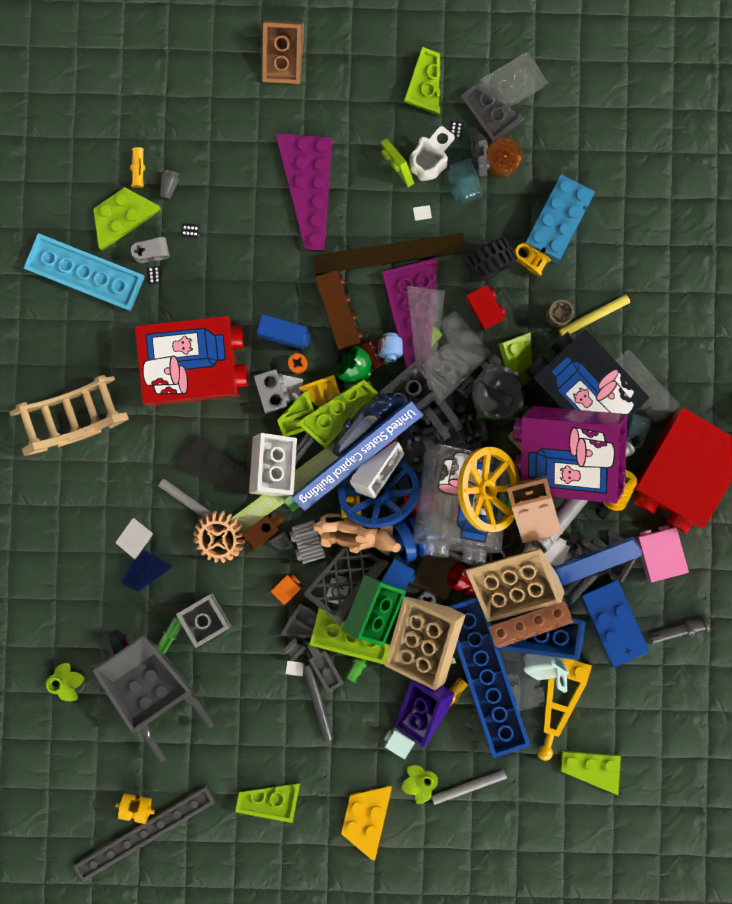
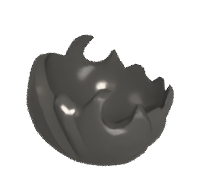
[472,364,525,420]

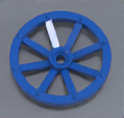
[338,456,420,528]

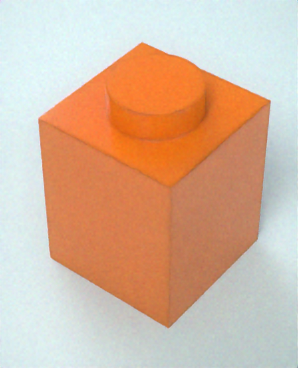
[271,574,302,605]

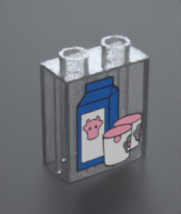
[413,444,510,564]

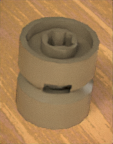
[545,300,574,328]

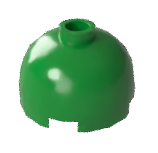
[335,345,371,384]

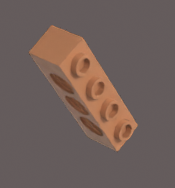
[489,601,573,648]

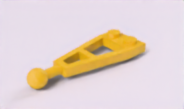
[537,658,592,761]

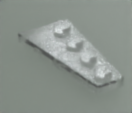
[407,286,445,368]

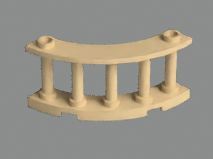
[9,375,129,456]

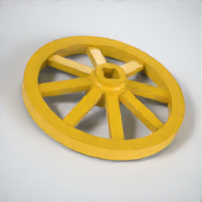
[457,447,521,532]

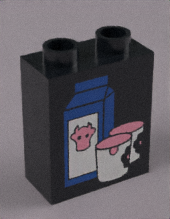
[522,329,650,420]

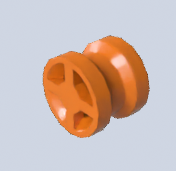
[288,353,308,374]

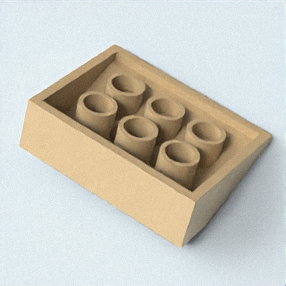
[466,548,564,622]
[385,596,465,690]

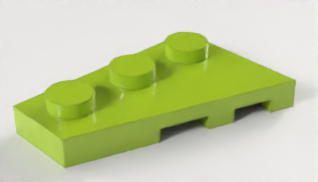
[404,47,440,115]
[498,332,532,396]
[560,751,621,795]
[235,783,300,823]

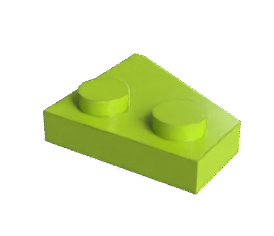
[380,138,414,187]
[277,390,315,437]

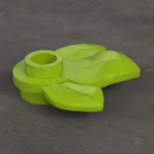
[46,663,85,701]
[401,765,438,804]

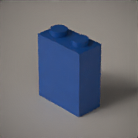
[257,314,311,351]

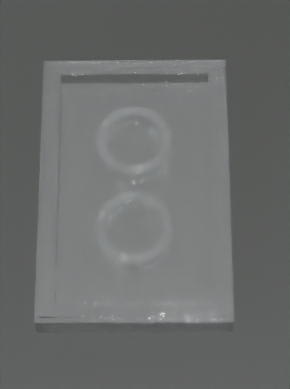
[479,51,548,108]

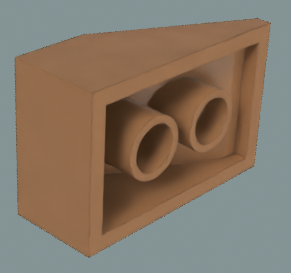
[262,20,304,84]

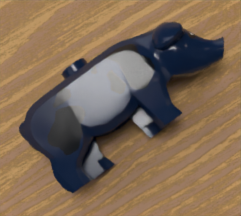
[332,393,405,470]

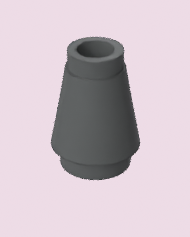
[159,169,180,199]

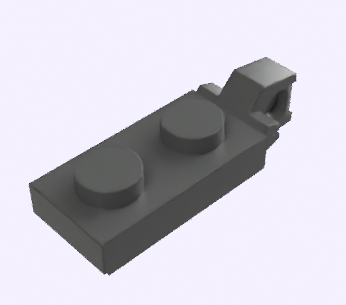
[306,641,344,693]

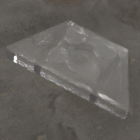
[421,343,485,405]

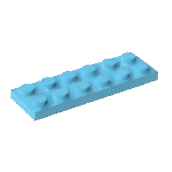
[24,233,145,311]

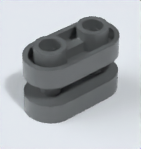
[421,397,463,441]

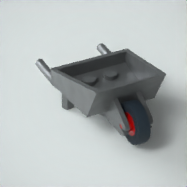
[92,629,215,763]

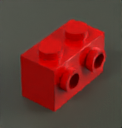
[465,285,506,332]

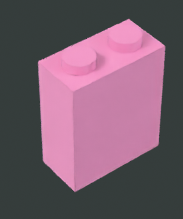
[635,525,689,583]

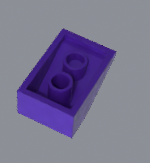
[394,679,454,748]

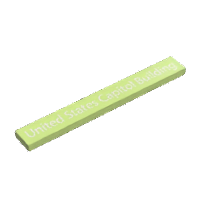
[231,442,338,532]

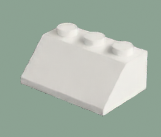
[249,433,297,496]

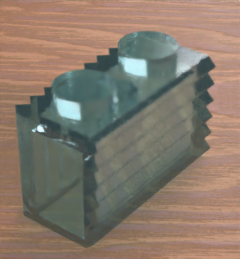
[446,158,483,205]

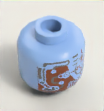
[378,333,403,362]

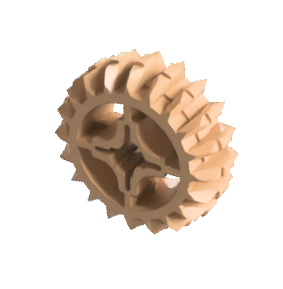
[193,511,245,563]

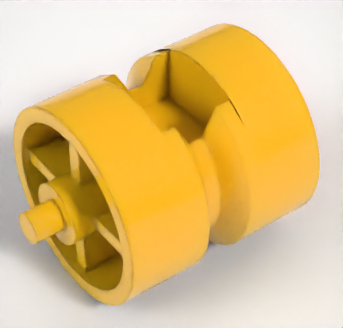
[115,793,155,824]

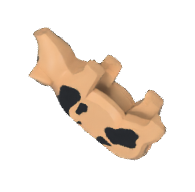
[313,514,401,555]

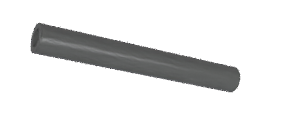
[303,664,333,741]

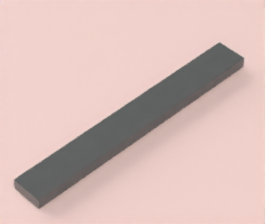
[73,784,216,883]

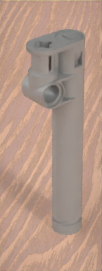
[531,441,635,553]

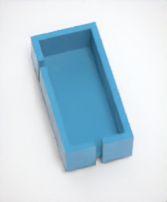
[525,174,595,264]

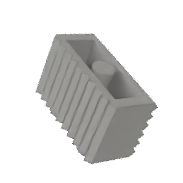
[290,520,326,564]

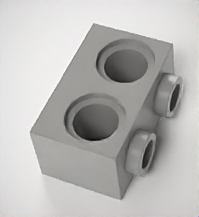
[254,369,290,414]

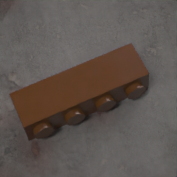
[315,270,363,352]

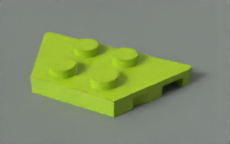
[93,187,162,251]

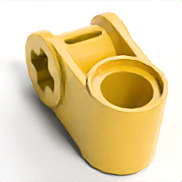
[514,243,551,277]

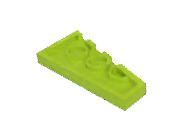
[297,379,378,449]
[310,607,390,665]

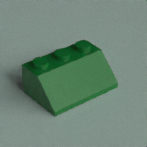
[342,575,406,646]

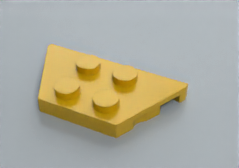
[341,785,392,861]

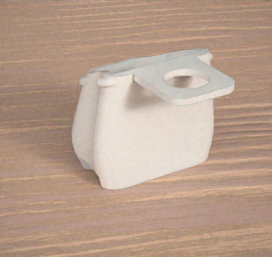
[409,126,455,181]

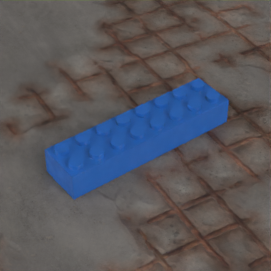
[446,596,530,758]

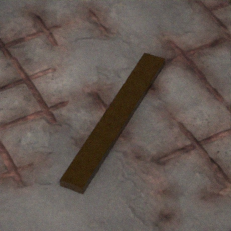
[313,233,466,275]

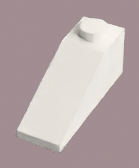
[350,441,405,499]

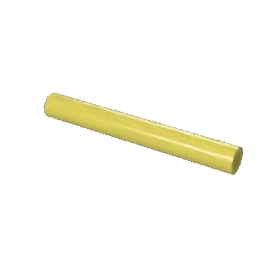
[558,294,630,337]

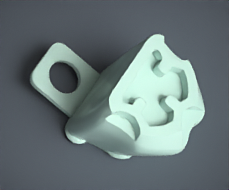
[524,653,569,693]

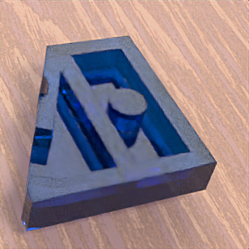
[121,549,173,592]

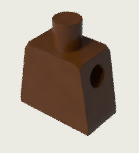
[242,512,284,552]

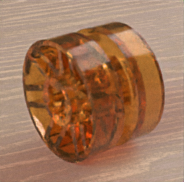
[487,138,522,179]

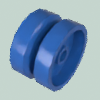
[393,514,433,563]

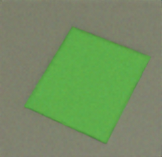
[283,491,300,512]

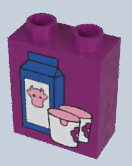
[513,406,627,504]

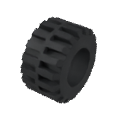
[464,237,518,283]

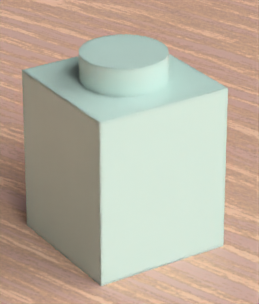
[384,727,415,759]

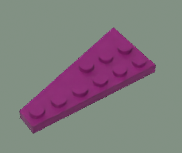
[276,134,333,252]
[382,258,438,375]

